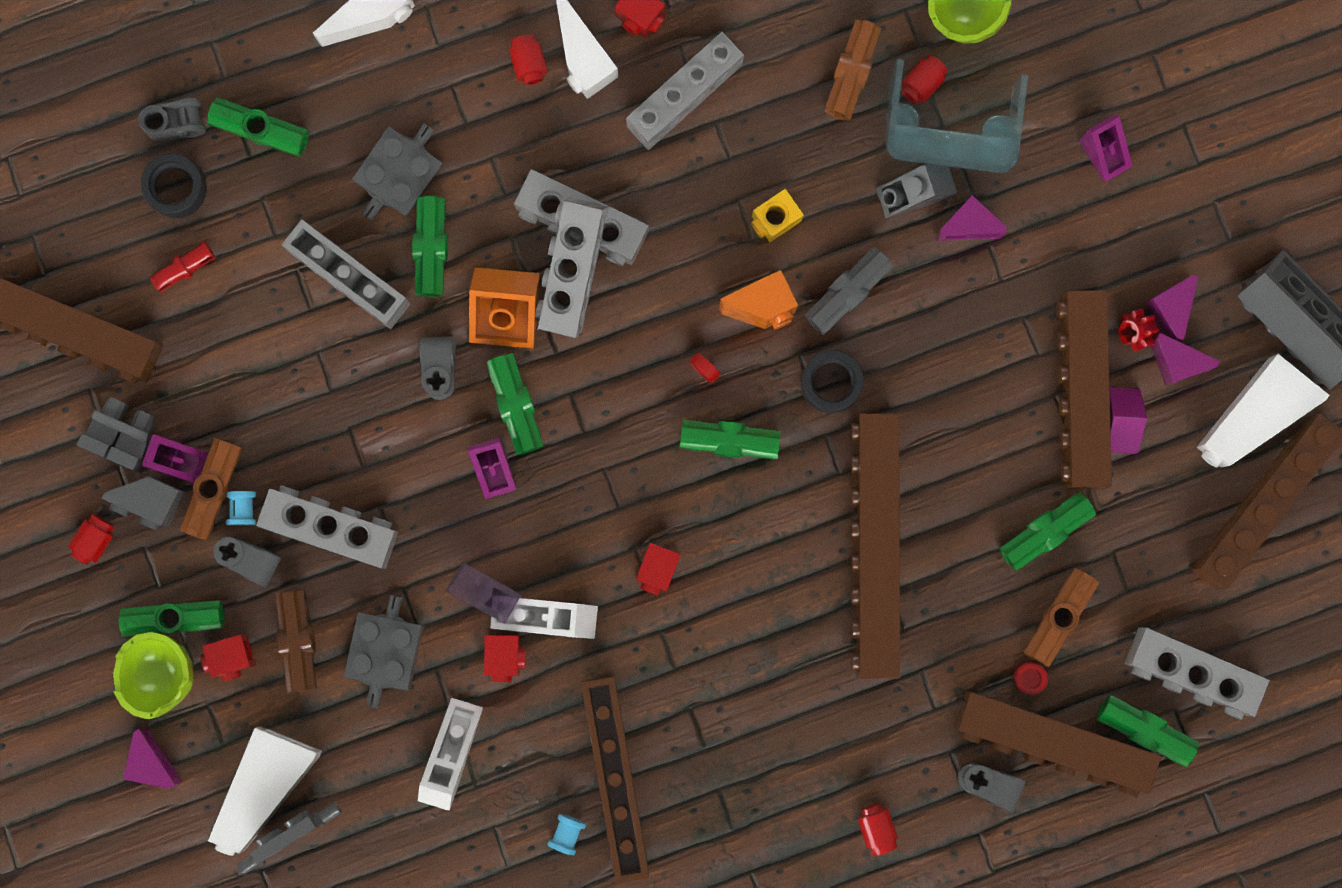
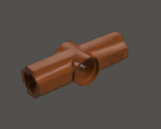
[824,20,881,121]
[180,438,243,541]
[1023,568,1099,667]

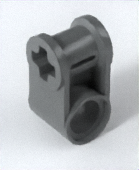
[139,98,206,141]
[420,336,456,401]
[213,537,281,587]
[957,763,1026,813]

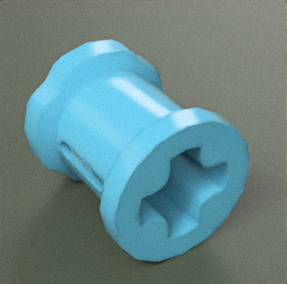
[226,491,256,526]
[547,813,586,856]

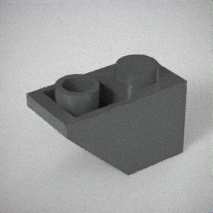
[876,162,957,219]
[101,477,186,530]

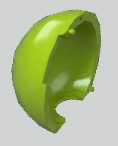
[928,0,1012,44]
[113,632,194,719]

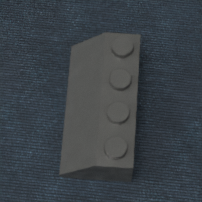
[1237,249,1342,390]

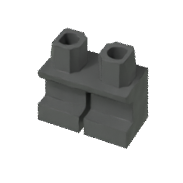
[76,397,157,473]

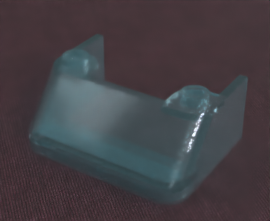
[886,59,1028,173]

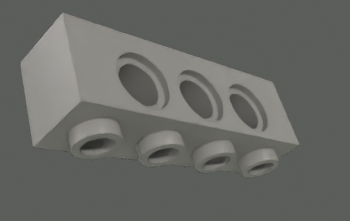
[626,32,744,151]
[514,169,649,266]
[535,197,608,338]
[282,219,410,330]
[256,485,399,569]
[1124,628,1270,720]

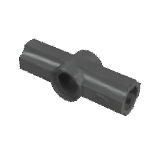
[804,247,894,335]

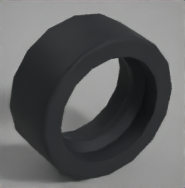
[140,153,207,218]
[800,350,864,414]

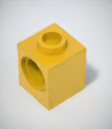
[751,189,804,243]

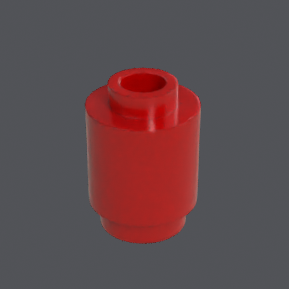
[509,35,548,86]
[901,55,948,104]
[68,514,115,565]
[857,803,898,856]

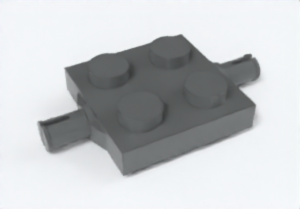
[352,123,443,221]
[344,595,424,708]
[237,801,342,875]

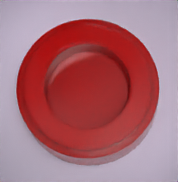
[689,352,721,383]
[1013,662,1048,695]

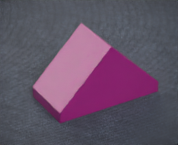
[1079,114,1133,182]
[937,196,1007,241]
[1145,275,1199,342]
[1151,333,1220,386]
[1109,387,1147,454]
[142,434,209,483]
[467,438,517,499]
[123,727,182,789]

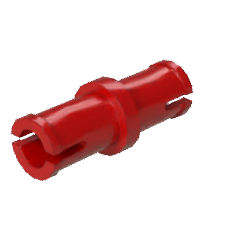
[149,241,216,293]

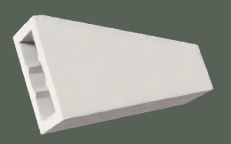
[1197,354,1330,468]
[208,726,322,856]

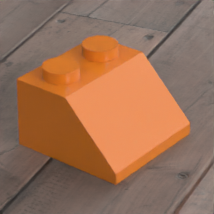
[469,267,540,349]
[719,270,798,330]

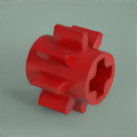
[1117,309,1160,351]

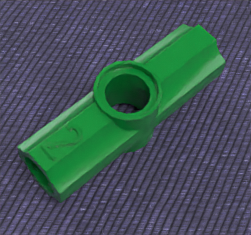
[207,97,310,158]
[412,196,448,297]
[487,353,544,455]
[680,420,781,460]
[999,492,1097,571]
[119,600,225,637]
[1096,695,1199,767]

